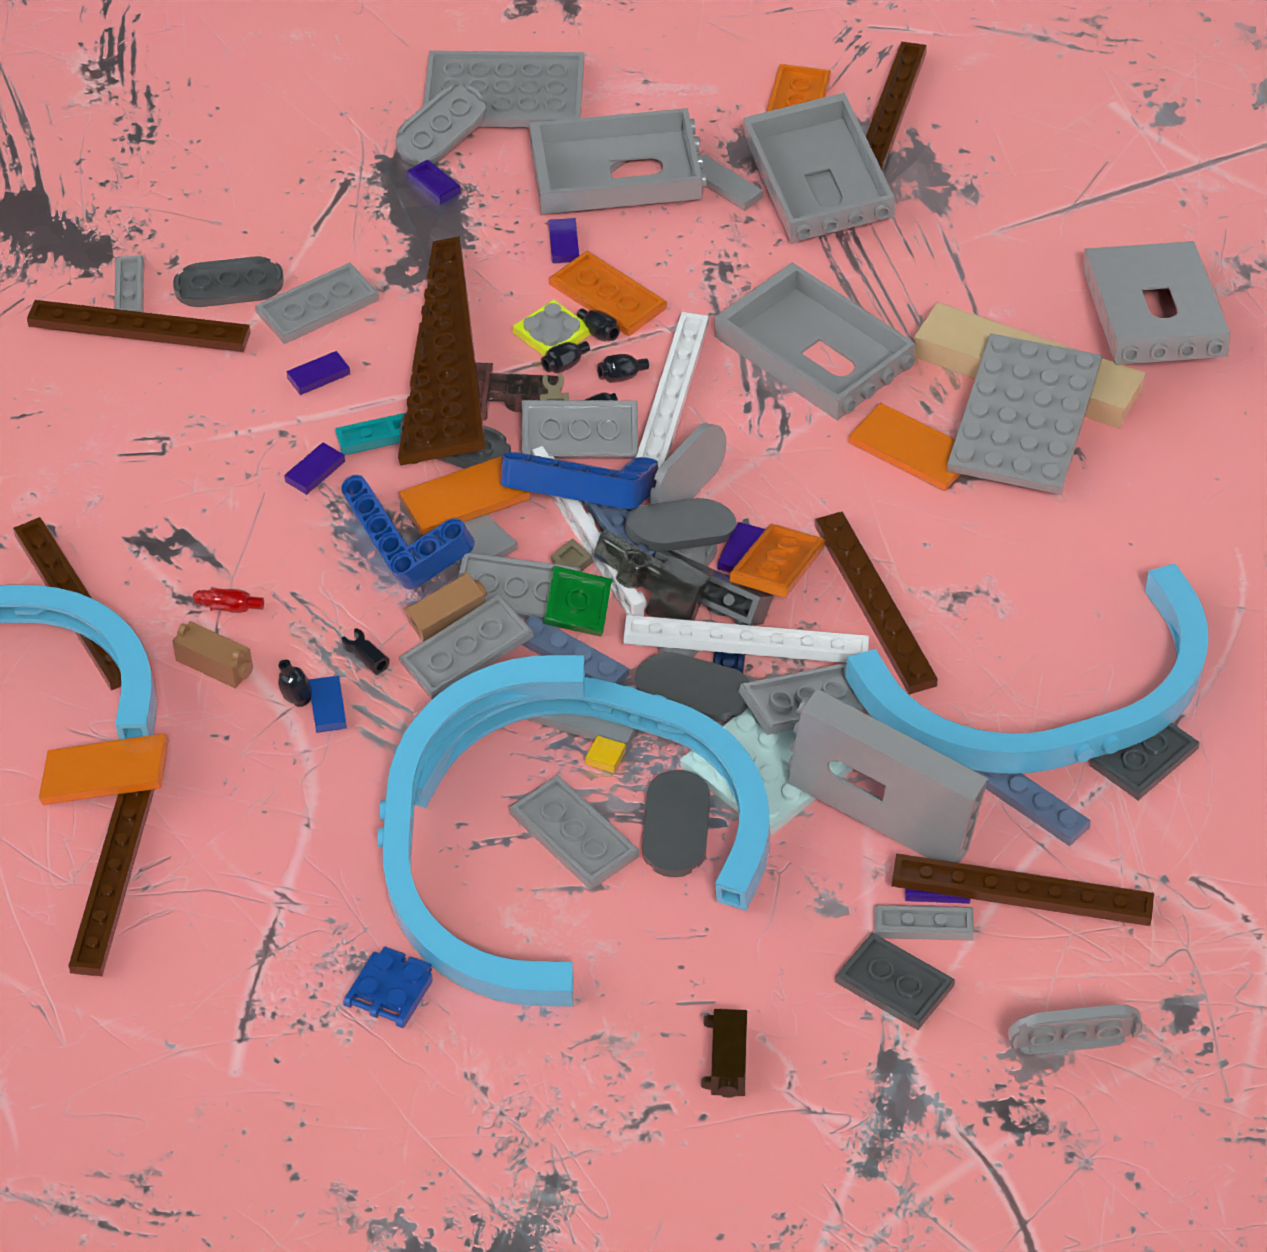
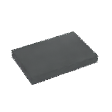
[1090,723,1200,801]
[835,932,955,1030]

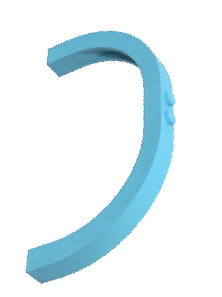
[845,563,1208,774]
[0,585,157,740]
[378,655,585,1007]
[415,677,771,911]

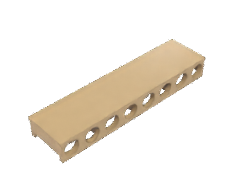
[914,302,1146,429]

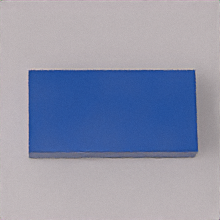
[309,675,347,733]

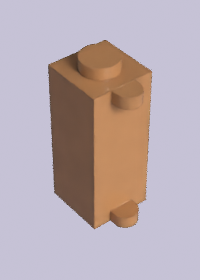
[403,572,487,642]
[173,621,253,689]

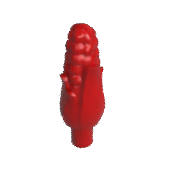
[193,586,264,613]

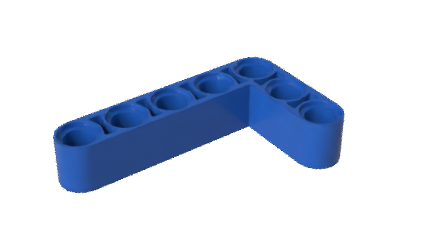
[500,452,658,509]
[341,475,475,589]

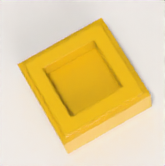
[585,735,626,773]

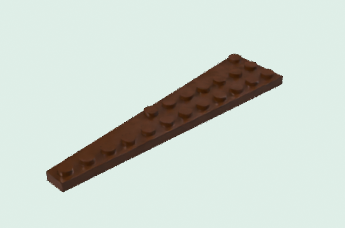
[398,236,486,466]

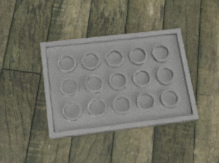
[423,51,584,128]
[947,333,1102,495]

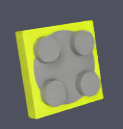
[512,300,591,356]

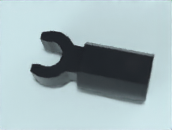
[341,628,390,675]

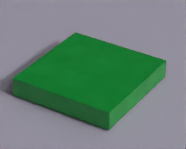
[543,566,612,637]

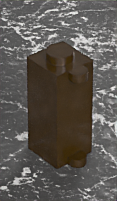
[701,1009,747,1098]

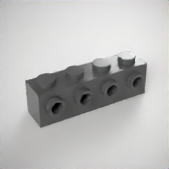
[647,550,774,626]

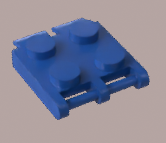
[343,947,433,1028]

